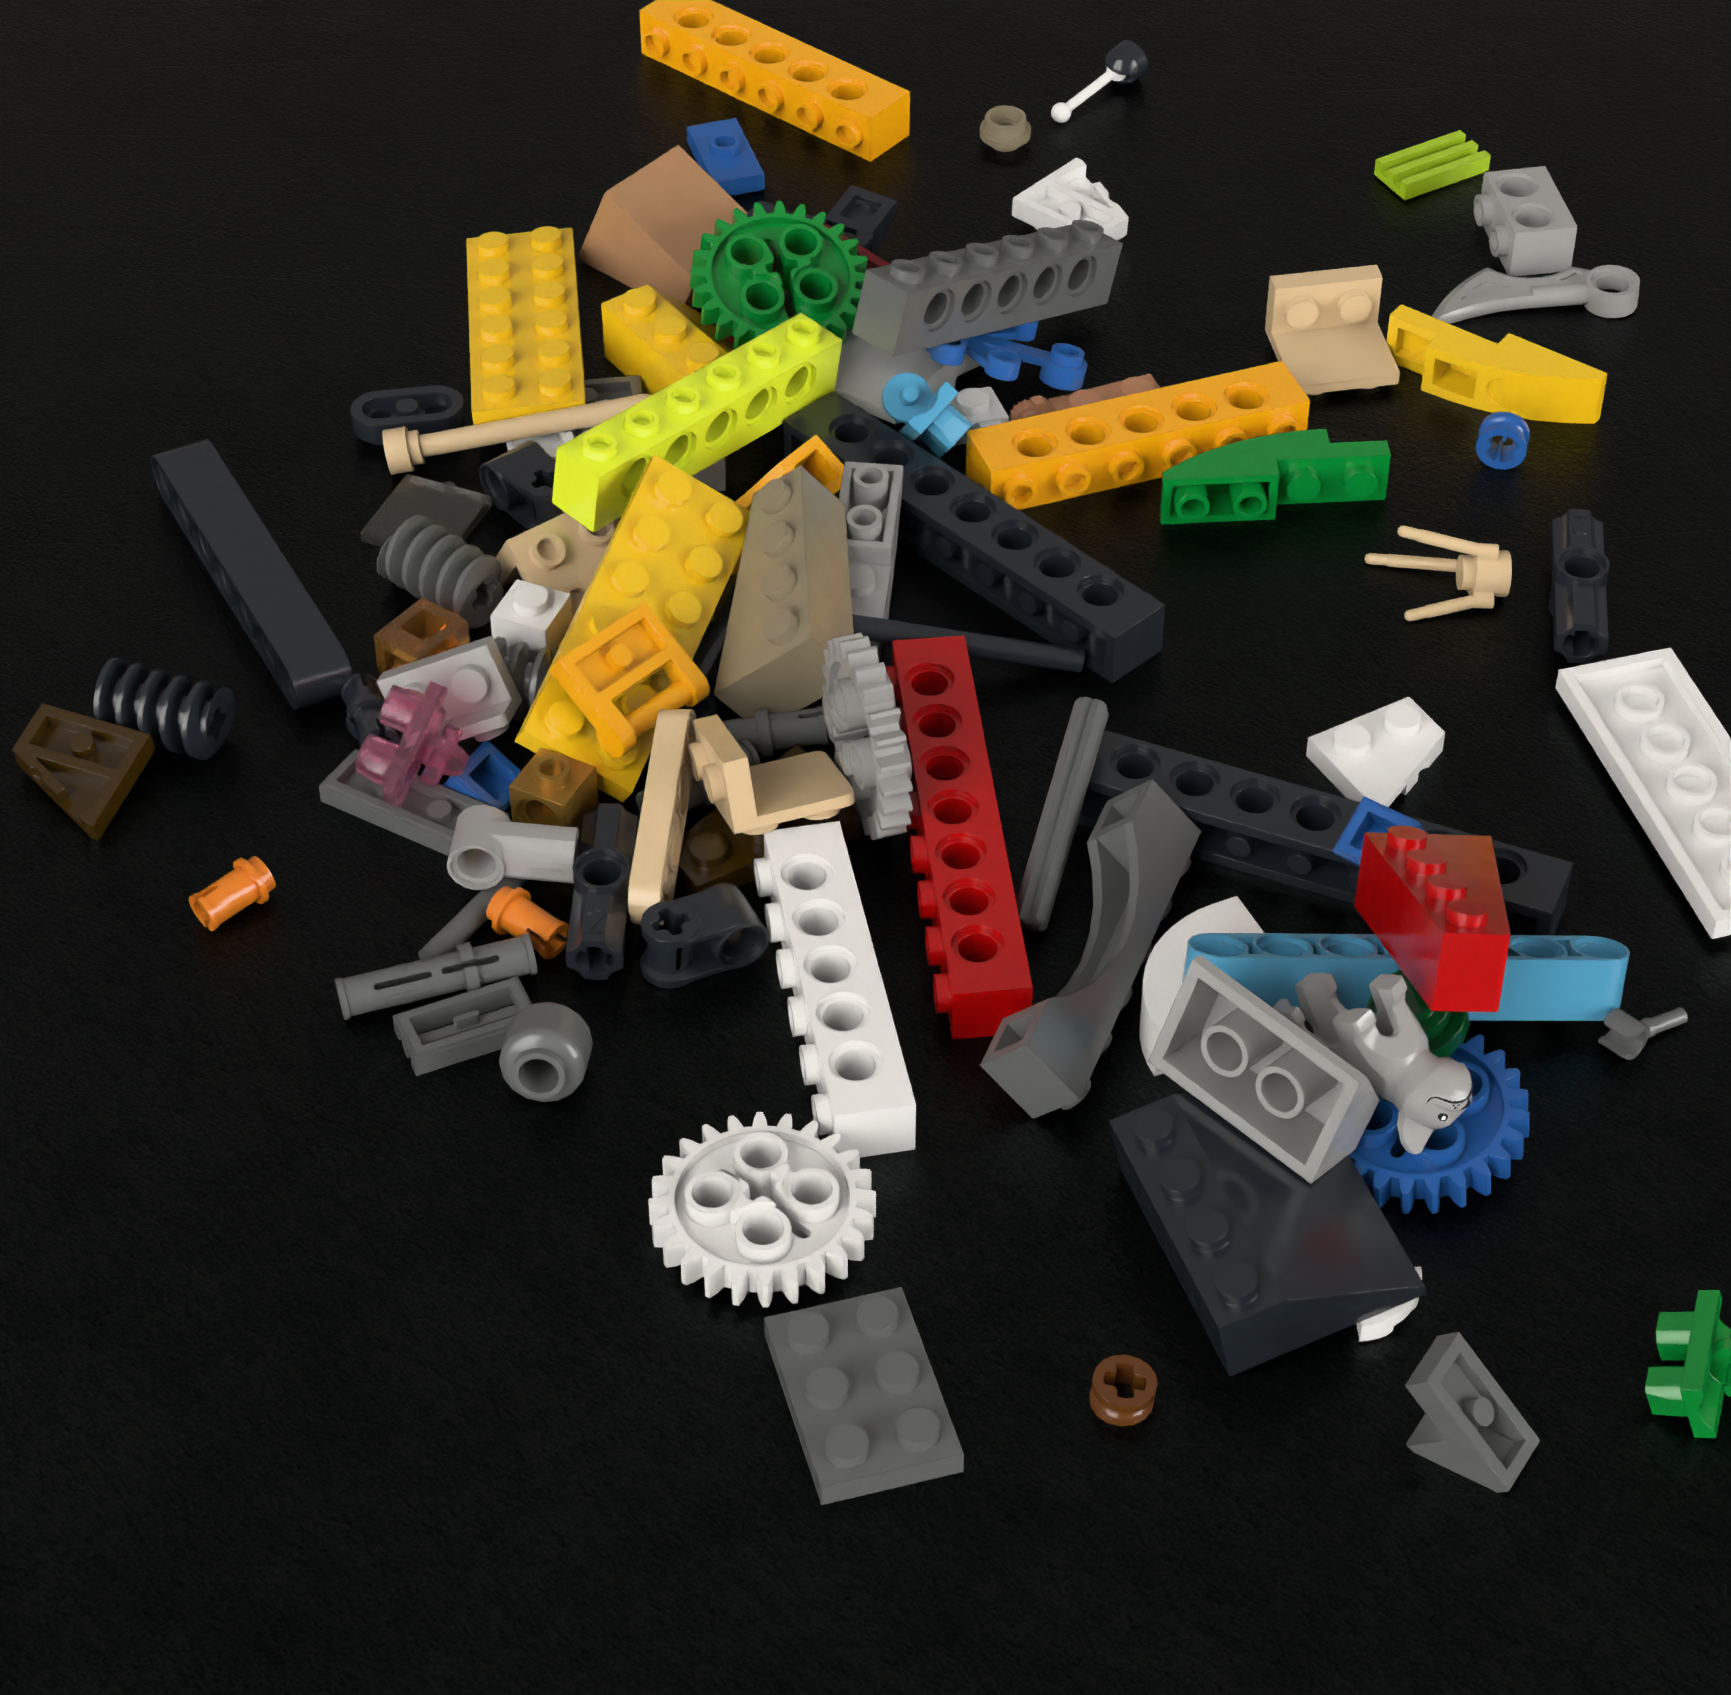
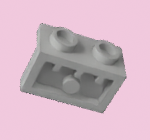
[377,636,522,760]

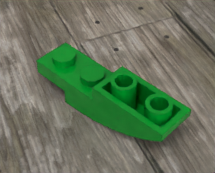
[1159,429,1391,525]

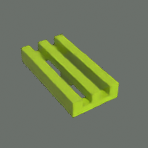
[1374,130,1491,200]

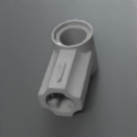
[447,805,579,890]

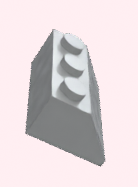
[1148,955,1379,1184]

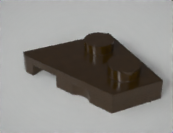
[12,703,155,840]

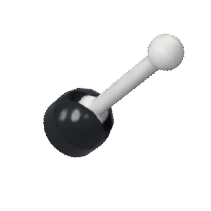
[1051,40,1148,123]

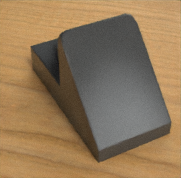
[1405,1332,1540,1493]

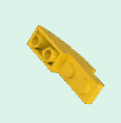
[1387,304,1608,424]

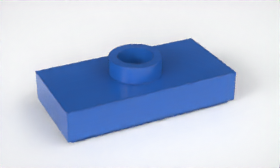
[686,118,765,196]

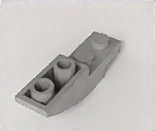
[839,461,903,662]

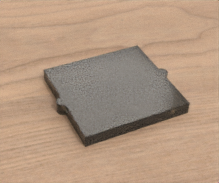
[360,474,492,547]

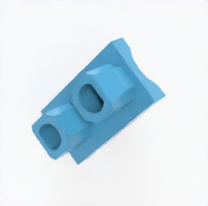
[881,372,972,458]

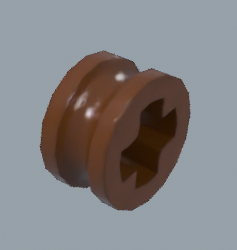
[1089,1355,1158,1426]

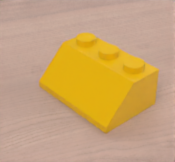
[601,284,734,395]

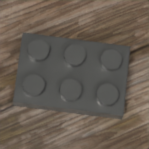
[764,1287,964,1505]

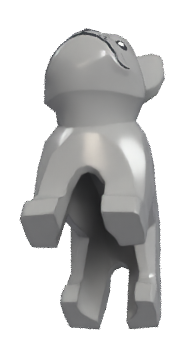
[1272,973,1472,1154]

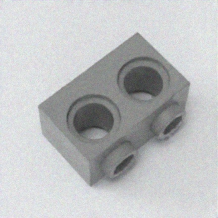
[1474,166,1578,277]

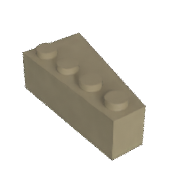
[714,465,854,718]

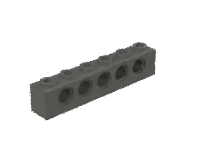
[852,220,1123,357]

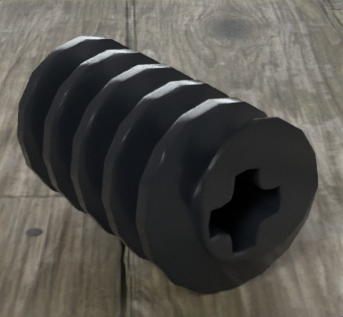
[93,657,236,760]

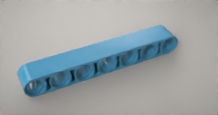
[1182,933,1630,1021]

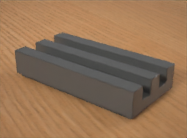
[393,976,532,1076]

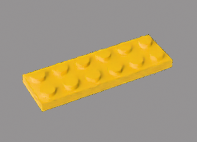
[466,226,586,425]
[515,455,750,803]

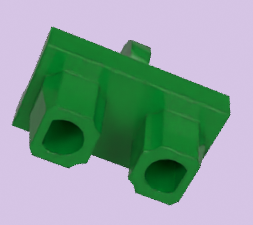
[1645,1290,1731,1438]

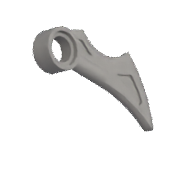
[1432,265,1640,324]

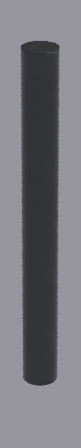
[852,614,1085,673]

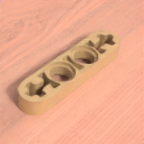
[628,709,697,925]

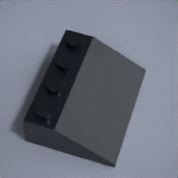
[1109,1093,1426,1377]

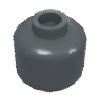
[499,1002,593,1102]

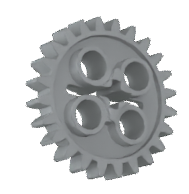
[822,632,913,840]

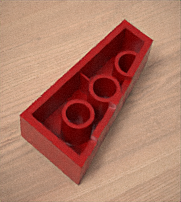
[1354,826,1511,1012]

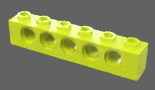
[552,313,842,533]

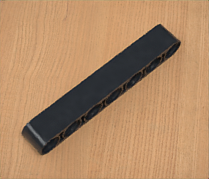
[151,439,353,710]

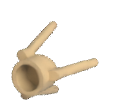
[1365,525,1512,621]

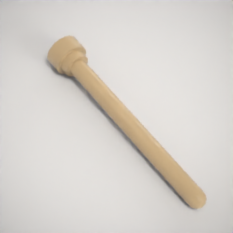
[382,394,651,475]

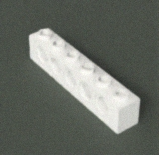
[754,821,916,1157]

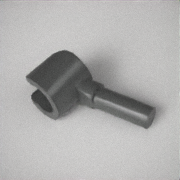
[1598,1008,1688,1060]

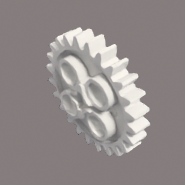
[648,1112,876,1308]

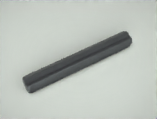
[1016,697,1108,933]

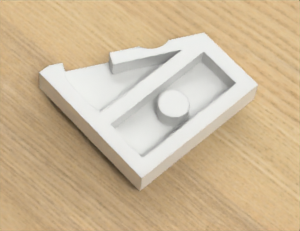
[1012,158,1128,241]
[1306,697,1445,807]

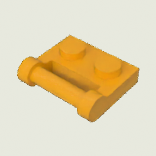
[549,602,710,758]

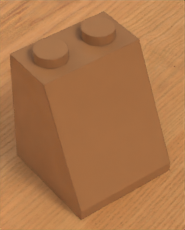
[578,145,747,306]

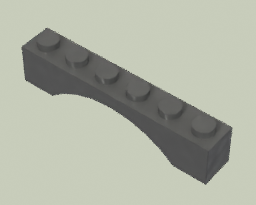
[980,779,1201,1119]

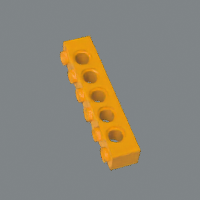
[639,0,910,162]
[966,361,1310,510]

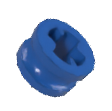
[1476,412,1530,470]

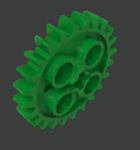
[689,201,868,350]

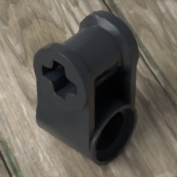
[479,440,565,530]
[640,883,770,989]

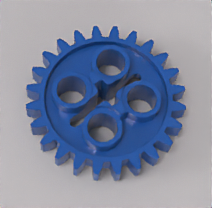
[1349,1034,1530,1214]

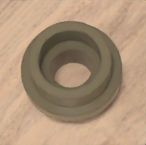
[980,105,1031,152]

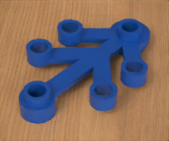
[925,321,1088,391]

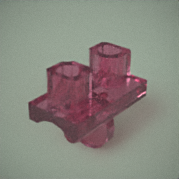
[356,681,469,808]

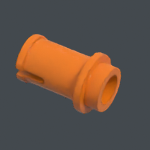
[189,856,276,931]
[486,886,569,960]

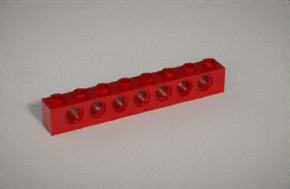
[885,635,1033,1039]

